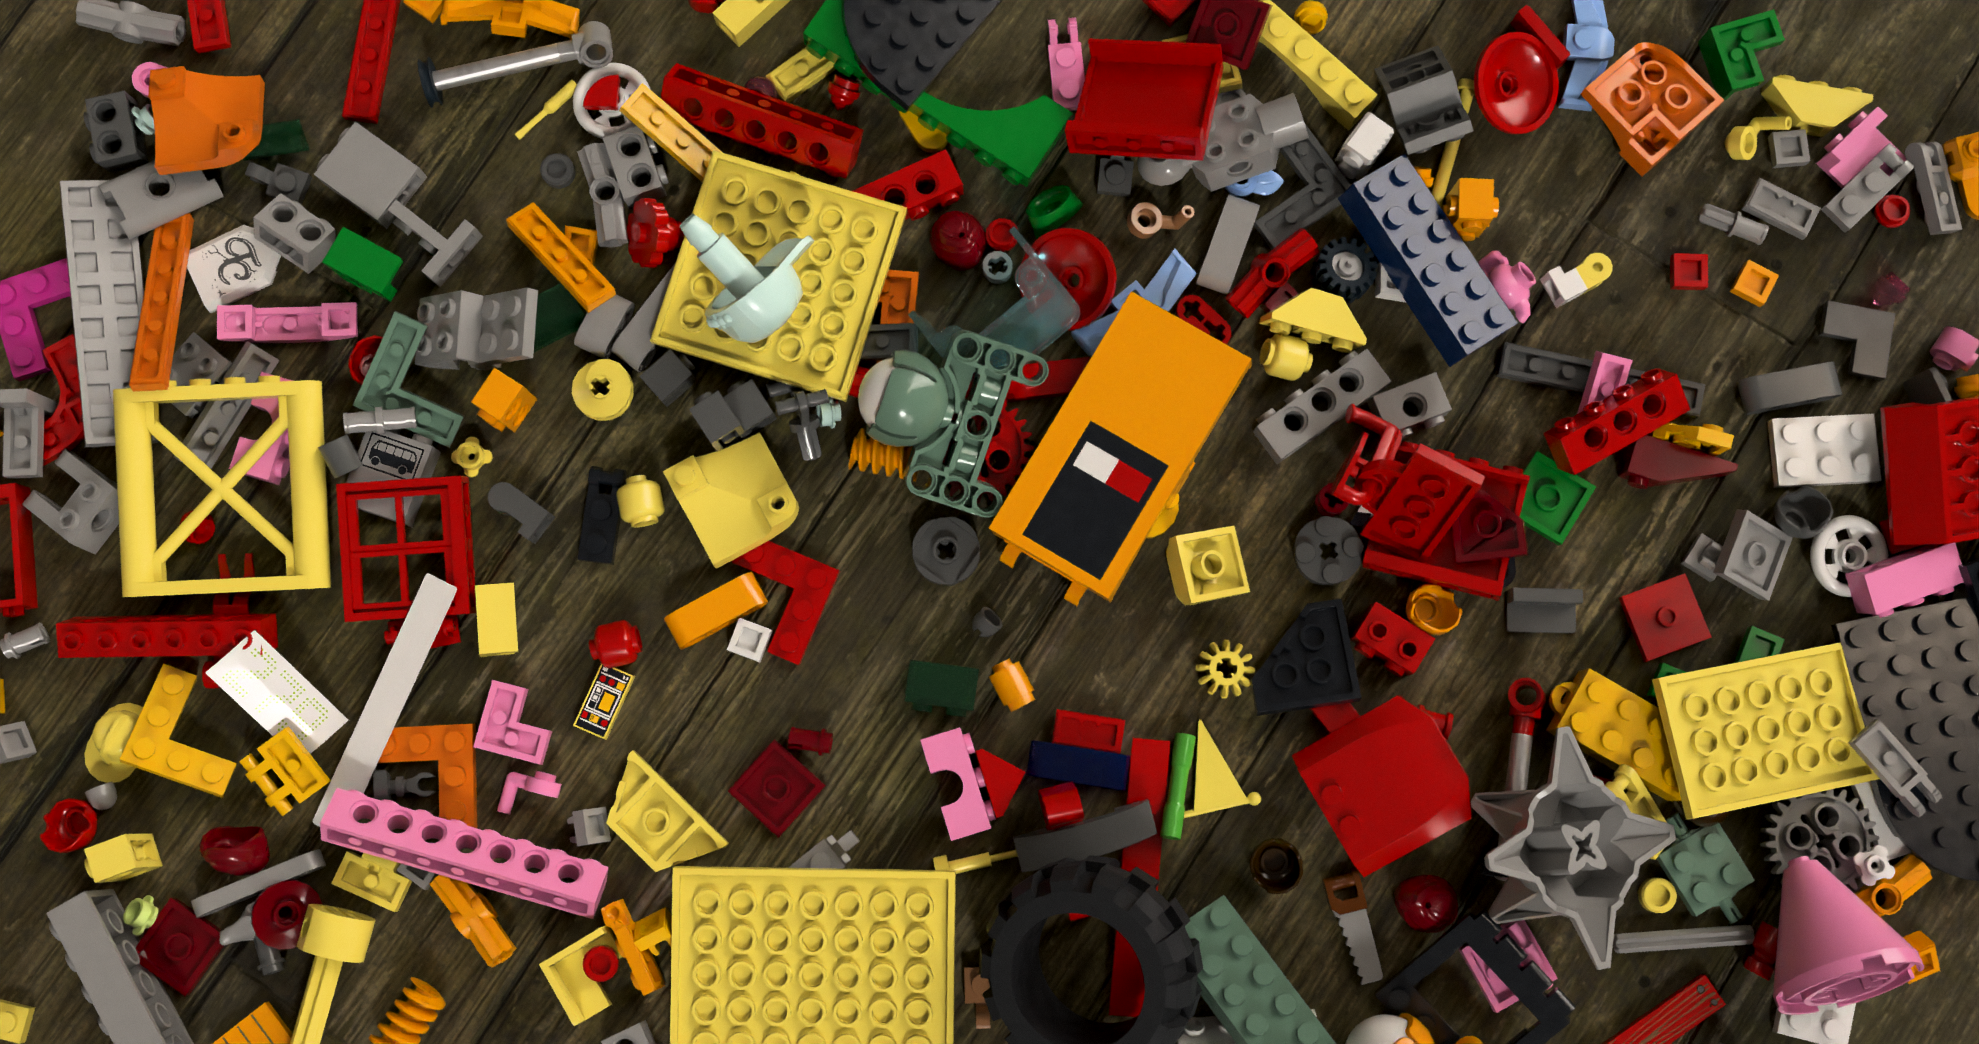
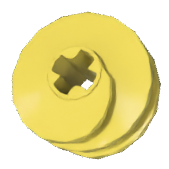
[572,359,634,421]

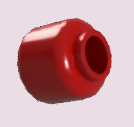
[589,620,643,668]

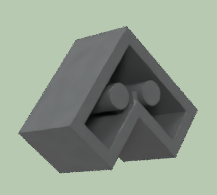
[689,379,777,451]

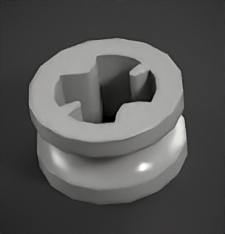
[983,251,1012,284]

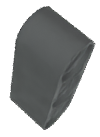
[1737,362,1842,415]

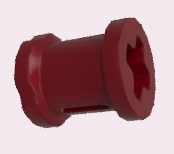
[1314,483,1349,517]

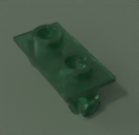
[243,119,310,161]

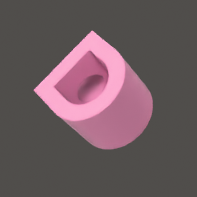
[1930,326,1979,372]

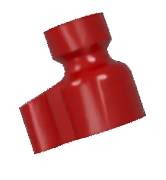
[1743,922,1778,981]

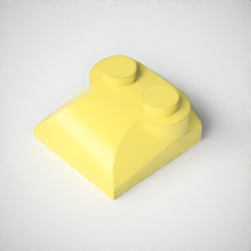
[1166,526,1250,606]

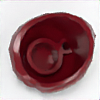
[929,211,986,271]
[199,826,270,876]
[1394,874,1458,933]

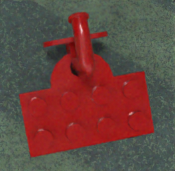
[1329,403,1485,563]

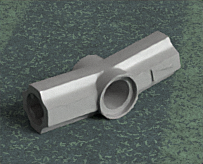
[76,0,186,47]
[577,143,629,248]

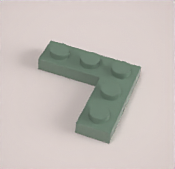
[353,311,464,448]

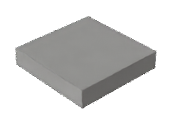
[1713,509,1792,601]

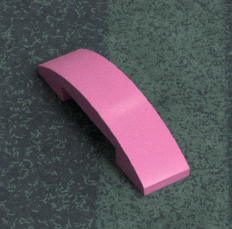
[217,302,358,343]

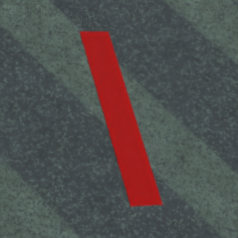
[1109,738,1170,1017]

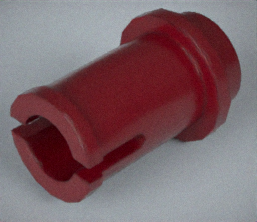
[788,726,833,756]

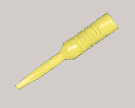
[515,79,577,140]

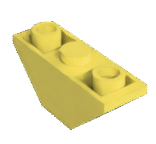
[1761,75,1873,137]
[1259,288,1367,353]

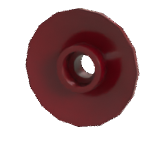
[251,880,322,950]

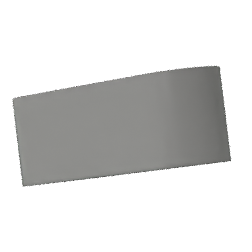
[1196,194,1260,295]

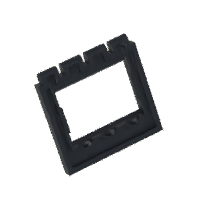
[1375,909,1576,1044]

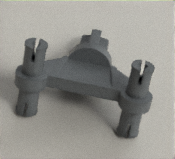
[766,382,829,461]

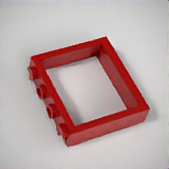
[0,483,38,617]

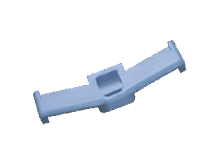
[1558,0,1615,111]
[1071,248,1197,357]

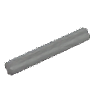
[1613,925,1755,953]

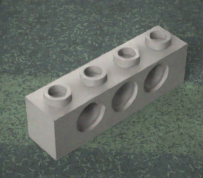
[1253,349,1392,464]

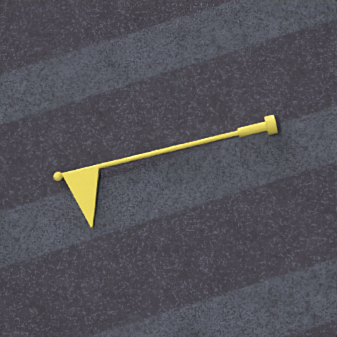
[933,720,1261,874]

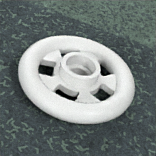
[573,63,651,139]
[1810,515,1888,597]

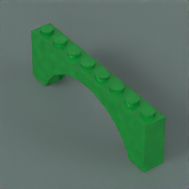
[803,0,1073,187]

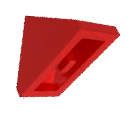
[976,749,1026,818]

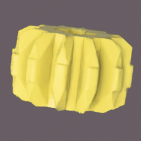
[1195,639,1255,699]

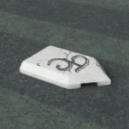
[187,225,281,313]

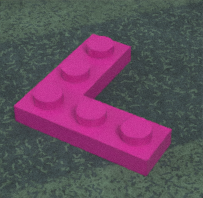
[0,258,70,381]

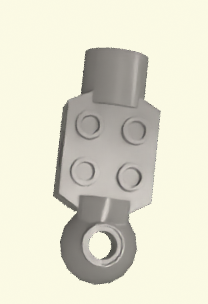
[1137,93,1309,192]

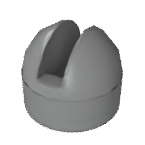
[85,782,117,810]

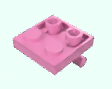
[1459,920,1558,1013]

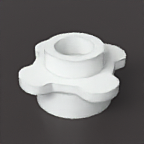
[1853,845,1895,886]

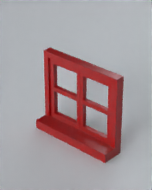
[336,475,477,622]

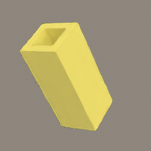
[712,0,790,47]

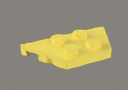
[606,750,729,872]

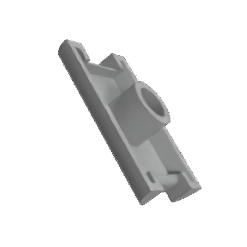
[98,160,224,240]

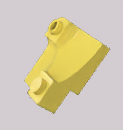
[663,432,799,569]

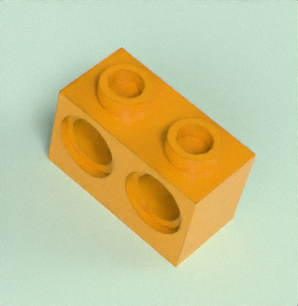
[471,368,537,433]

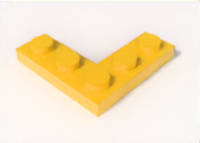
[119,663,237,798]

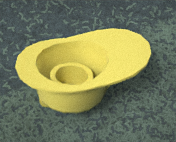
[84,703,143,783]

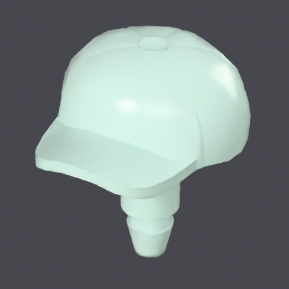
[680,214,815,343]

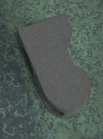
[488,482,555,544]

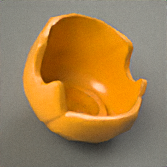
[1406,584,1462,635]

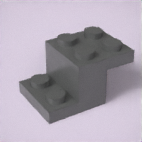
[1374,45,1474,155]

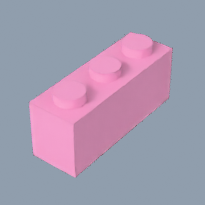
[1845,543,1964,618]

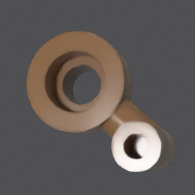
[1127,202,1195,239]

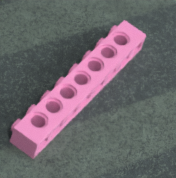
[320,788,608,919]

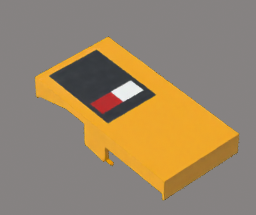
[989,291,1252,606]

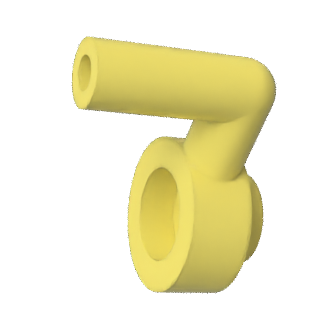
[1725,116,1792,160]

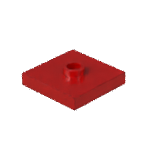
[1619,573,1712,662]

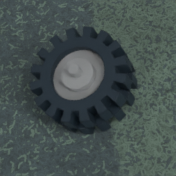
[1311,237,1378,304]

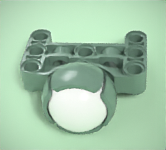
[858,330,1049,518]

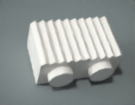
[1334,112,1394,180]

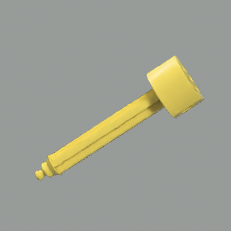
[290,904,376,1044]

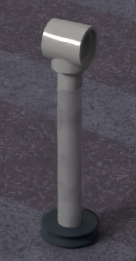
[417,21,613,108]

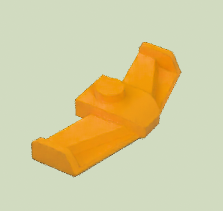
[440,0,580,40]

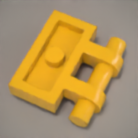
[239,726,331,816]

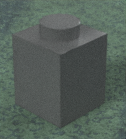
[640,349,697,407]

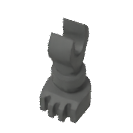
[373,770,436,801]

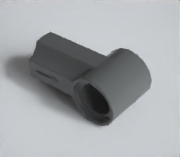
[318,434,363,479]

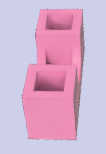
[229,372,293,485]
[920,727,996,841]

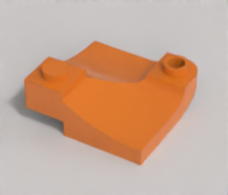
[1580,42,1724,177]
[148,66,265,175]

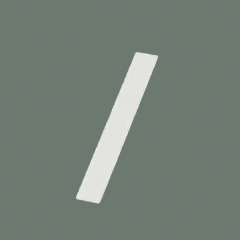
[313,573,457,827]

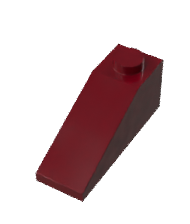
[1618,435,1738,489]

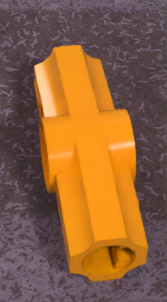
[1854,854,1933,917]
[430,875,517,967]

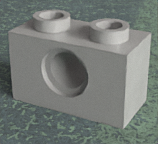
[1367,372,1452,439]

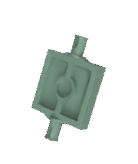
[1657,812,1755,924]

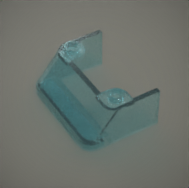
[908,227,1080,388]

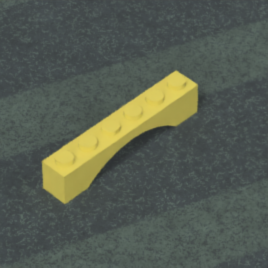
[1259,0,1378,131]

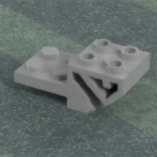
[415,288,538,370]

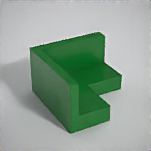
[1698,9,1785,101]
[322,227,403,302]

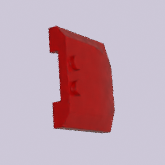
[1292,694,1472,877]

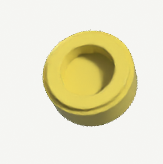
[1638,878,1677,913]

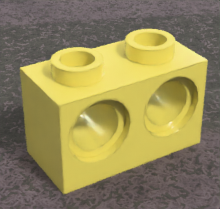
[84,833,163,883]

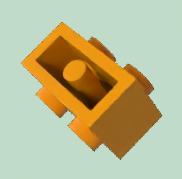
[1441,178,1499,242]

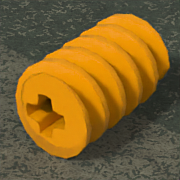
[849,428,919,482]
[368,977,446,1044]

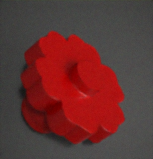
[627,198,685,268]

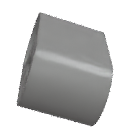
[574,294,635,359]

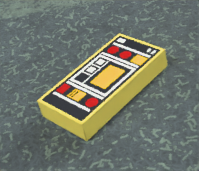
[573,664,635,740]

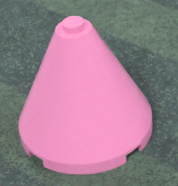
[1773,856,1924,1015]

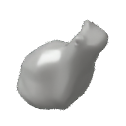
[219,902,255,946]

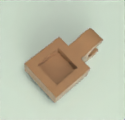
[964,967,991,1029]

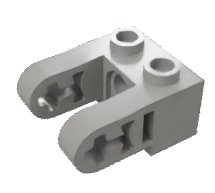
[23,448,119,555]

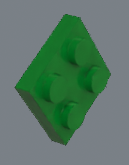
[1520,451,1596,546]

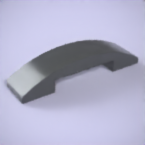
[1013,799,1157,872]

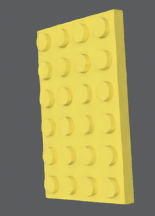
[1652,642,1880,820]

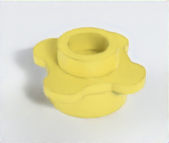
[451,437,493,477]

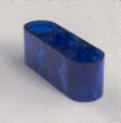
[1026,740,1131,791]

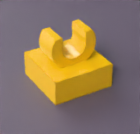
[633,907,672,956]

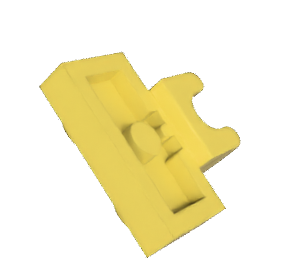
[331,851,412,912]

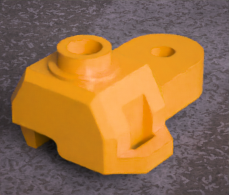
[1942,132,1979,220]

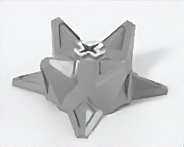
[1471,726,1676,970]

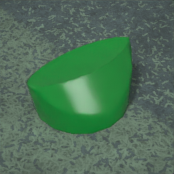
[1026,185,1084,239]

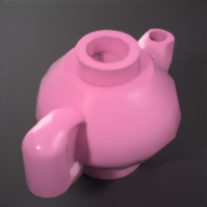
[1478,250,1536,323]

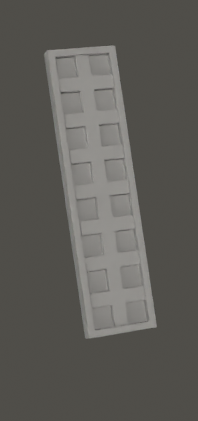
[60,180,159,447]

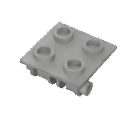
[170,332,232,418]

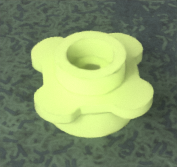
[123,895,158,936]

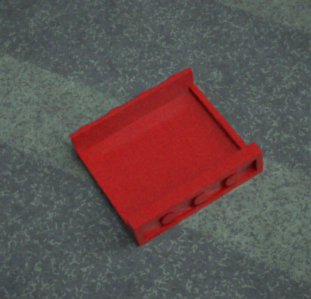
[1065,38,1224,161]
[1362,441,1530,601]

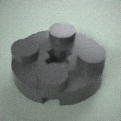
[1293,516,1364,585]
[912,517,980,586]

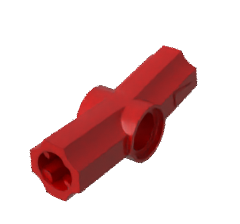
[1225,228,1319,319]

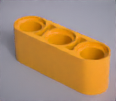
[664,572,768,650]

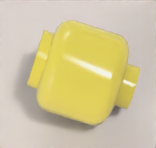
[1259,334,1313,381]
[616,475,665,528]

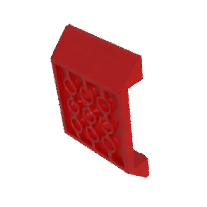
[1880,396,1979,545]

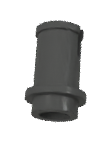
[252,935,286,976]

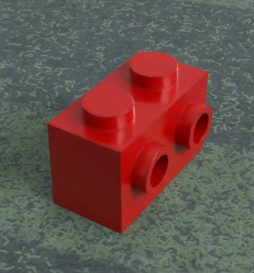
[1350,602,1435,677]

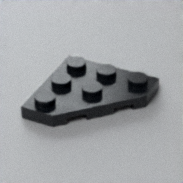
[1251,599,1361,716]

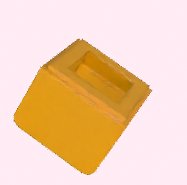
[1903,931,1940,984]

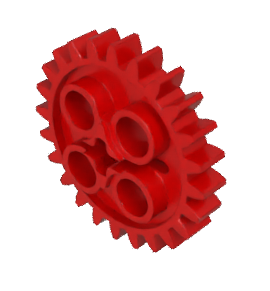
[943,395,1034,503]

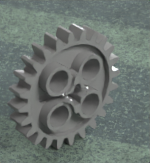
[1760,789,1880,890]

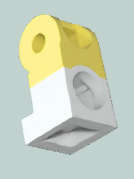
[1540,253,1613,308]

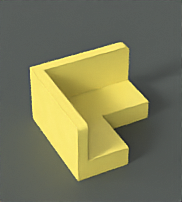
[539,926,622,1026]

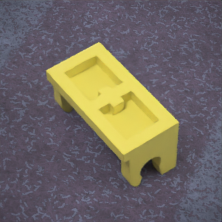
[475,583,518,657]

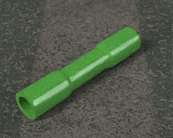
[1160,733,1196,840]

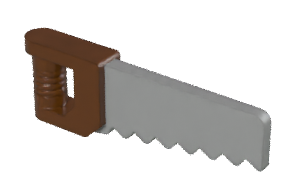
[1322,867,1383,985]

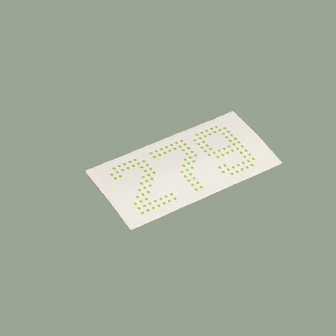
[205,630,348,754]

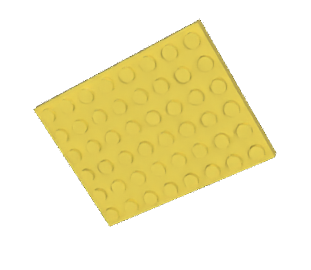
[670,866,956,1044]

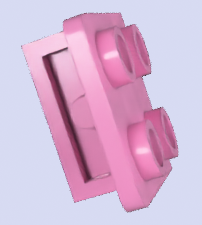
[1816,107,1906,188]

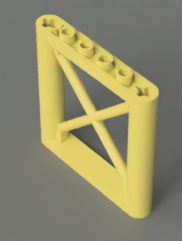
[113,376,331,597]

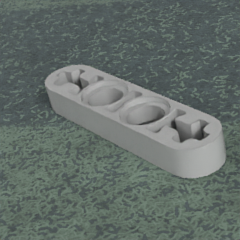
[191,849,326,918]

